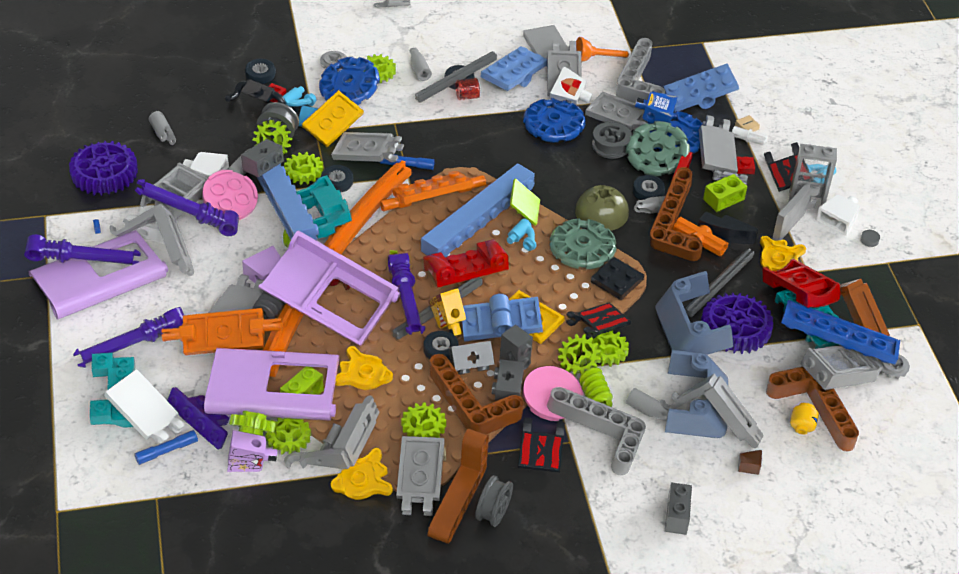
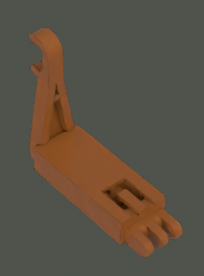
[840,279,890,336]

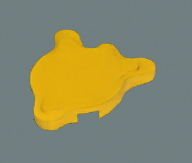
[760,236,806,271]
[335,346,393,390]
[331,448,393,500]

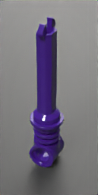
[135,179,239,236]
[24,234,141,265]
[388,253,426,335]
[73,307,184,368]

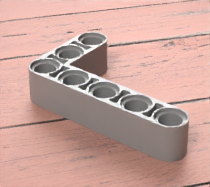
[616,38,665,103]
[547,387,646,475]

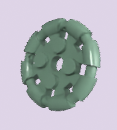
[626,121,690,177]
[549,218,617,270]

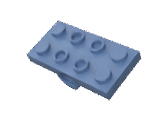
[481,46,547,91]
[664,63,739,112]
[462,294,543,341]

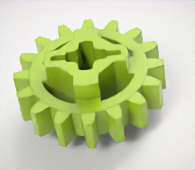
[363,54,396,83]
[252,120,292,154]
[284,152,323,185]
[586,330,629,367]
[558,334,601,377]
[401,402,446,438]
[229,411,276,436]
[265,418,311,455]

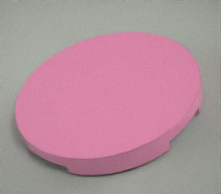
[202,170,258,220]
[522,366,583,421]

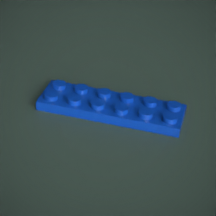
[781,300,901,365]

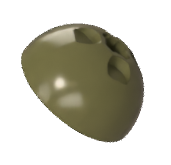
[575,185,629,231]

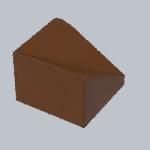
[738,450,762,475]

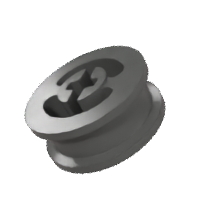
[257,102,299,142]
[592,122,632,159]
[476,475,513,527]

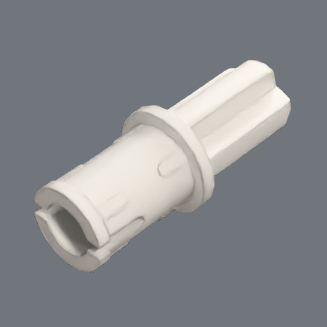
[732,126,767,145]

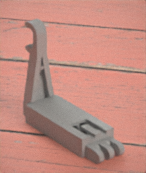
[110,204,194,276]
[660,374,763,448]
[284,395,380,469]

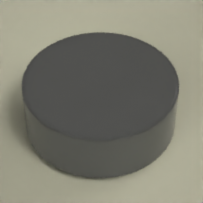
[861,229,880,247]

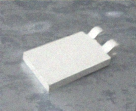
[104,369,185,445]

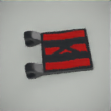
[764,142,813,192]
[566,302,631,340]
[518,417,565,473]

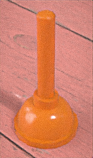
[576,37,629,62]

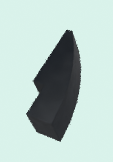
[698,212,758,244]

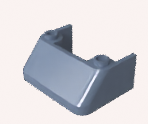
[655,271,733,355]
[665,350,728,438]

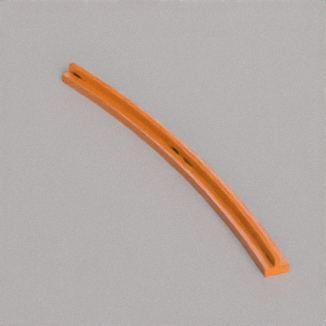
[263,160,411,377]

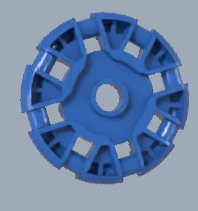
[319,56,380,105]
[523,98,586,143]
[647,111,703,154]

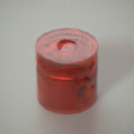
[456,78,480,100]

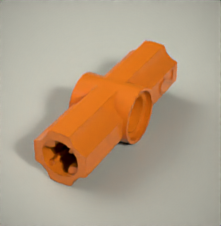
[673,217,729,256]

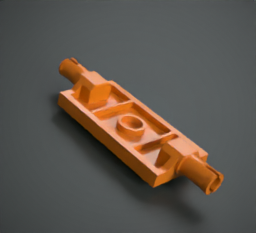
[380,171,486,212]
[162,308,283,355]

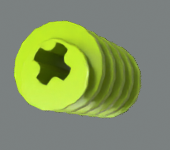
[579,368,613,407]

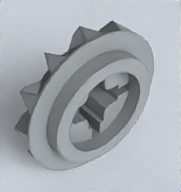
[320,51,347,69]
[878,354,910,379]

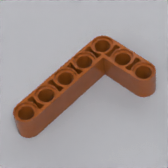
[650,167,702,261]
[430,354,524,434]
[766,366,859,452]
[428,429,489,544]

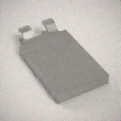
[523,25,569,59]
[547,40,582,96]
[585,92,648,131]
[699,115,738,173]
[331,132,404,162]
[772,182,820,241]
[208,274,264,313]
[396,436,445,516]

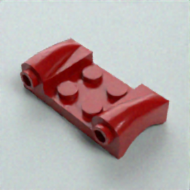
[423,239,509,288]
[763,259,841,308]

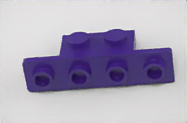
[167,387,229,450]

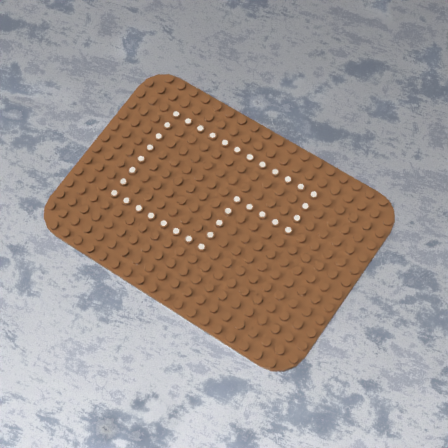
[249,167,647,492]

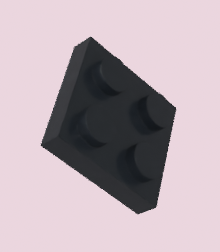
[591,257,644,300]

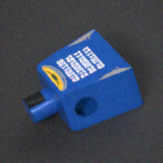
[635,92,678,123]

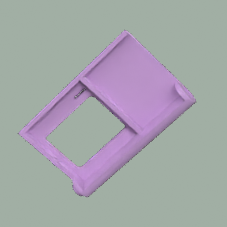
[29,230,168,320]
[258,230,400,347]
[204,348,339,421]

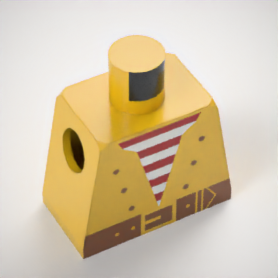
[428,288,466,336]

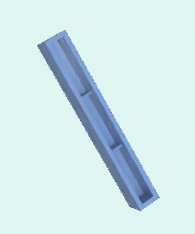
[256,163,319,241]
[421,163,535,257]

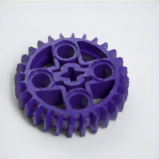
[69,140,138,196]
[701,292,773,354]

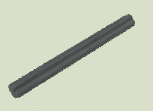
[415,51,497,103]
[685,248,754,317]
[392,277,483,340]

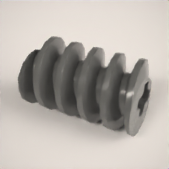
[253,291,285,320]

